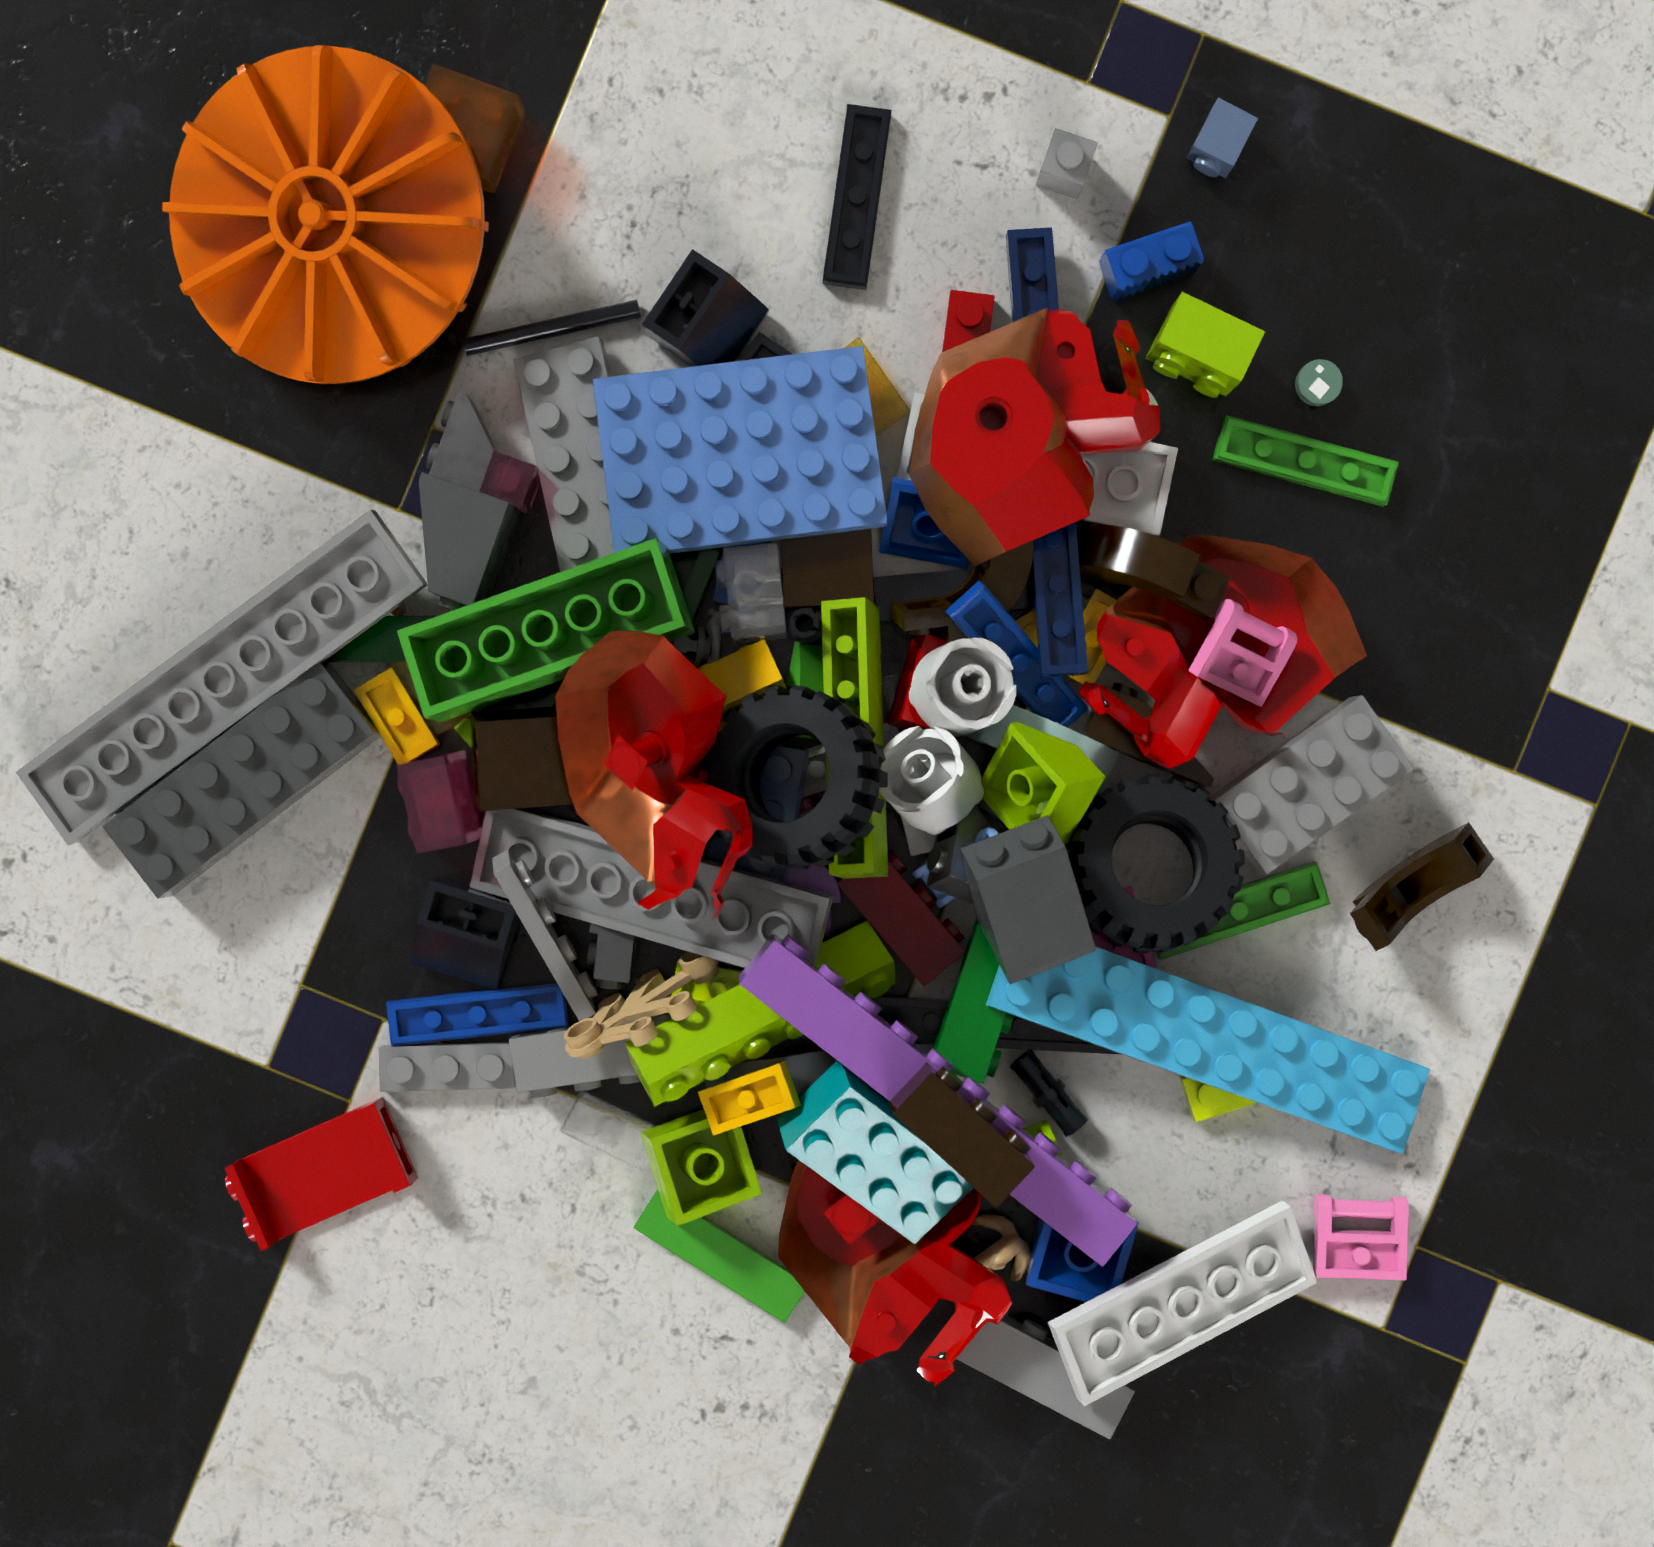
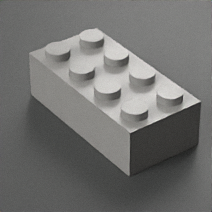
[1207,695,1415,874]

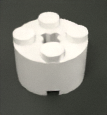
[909,637,1016,737]
[879,726,984,835]

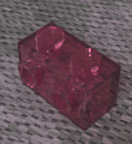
[396,750,482,853]

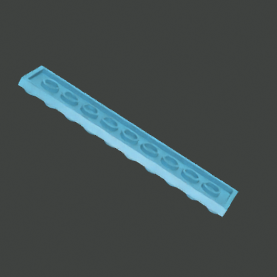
[986,947,1430,1154]

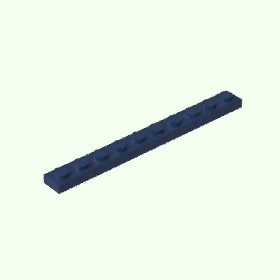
[1006,227,1088,678]

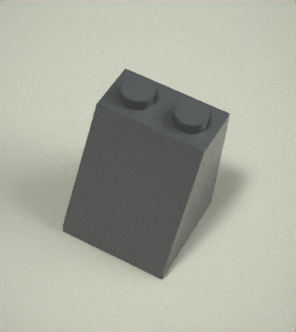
[419,472,521,611]
[960,815,1096,985]

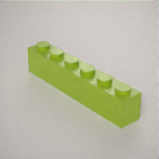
[821,597,888,879]
[625,920,896,1106]

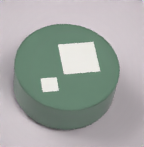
[1295,359,1343,407]

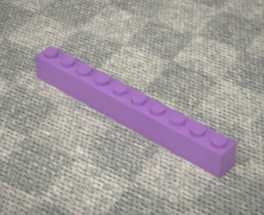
[739,933,1138,1267]

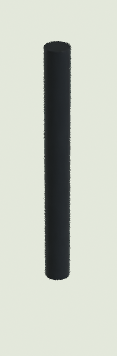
[463,299,641,356]

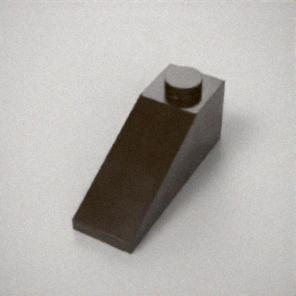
[1081,682,1214,787]

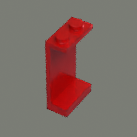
[225,1097,418,1251]

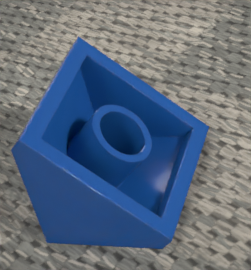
[879,477,968,568]
[1026,1218,1139,1302]

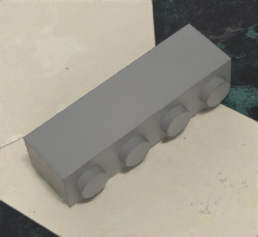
[509,1012,672,1098]
[956,1310,1135,1439]

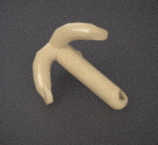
[971,1214,1030,1282]

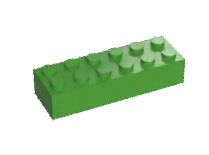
[397,538,695,722]

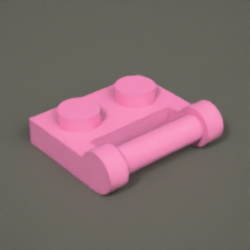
[1188,599,1297,707]
[1313,1194,1409,1280]

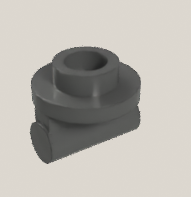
[671,626,711,669]

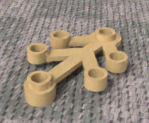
[564,951,719,1059]

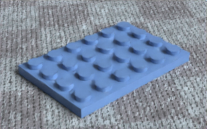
[593,346,887,554]

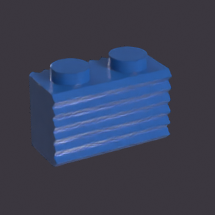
[1099,221,1204,302]

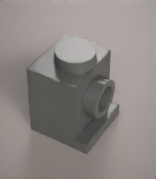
[587,923,638,989]

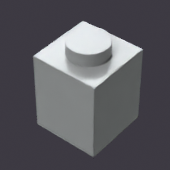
[1036,128,1098,199]

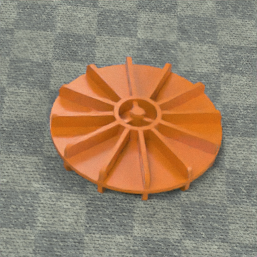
[162,45,489,384]

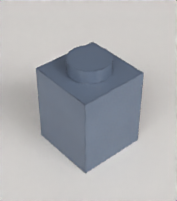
[1186,98,1258,178]

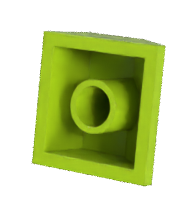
[981,722,1106,844]

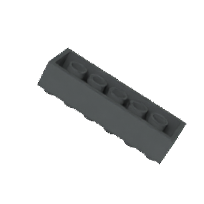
[102,662,381,899]

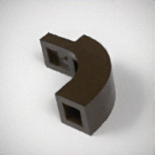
[1077,524,1230,620]
[891,540,1034,643]
[1350,822,1494,951]

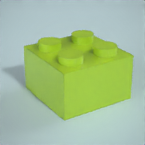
[1145,292,1265,398]
[640,1109,762,1226]

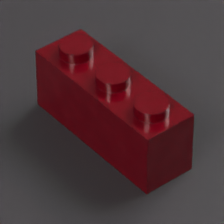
[837,849,965,987]

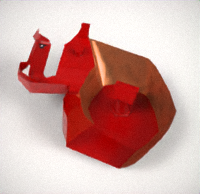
[909,308,1160,566]
[1080,536,1367,769]
[555,631,752,920]
[778,1160,1012,1386]

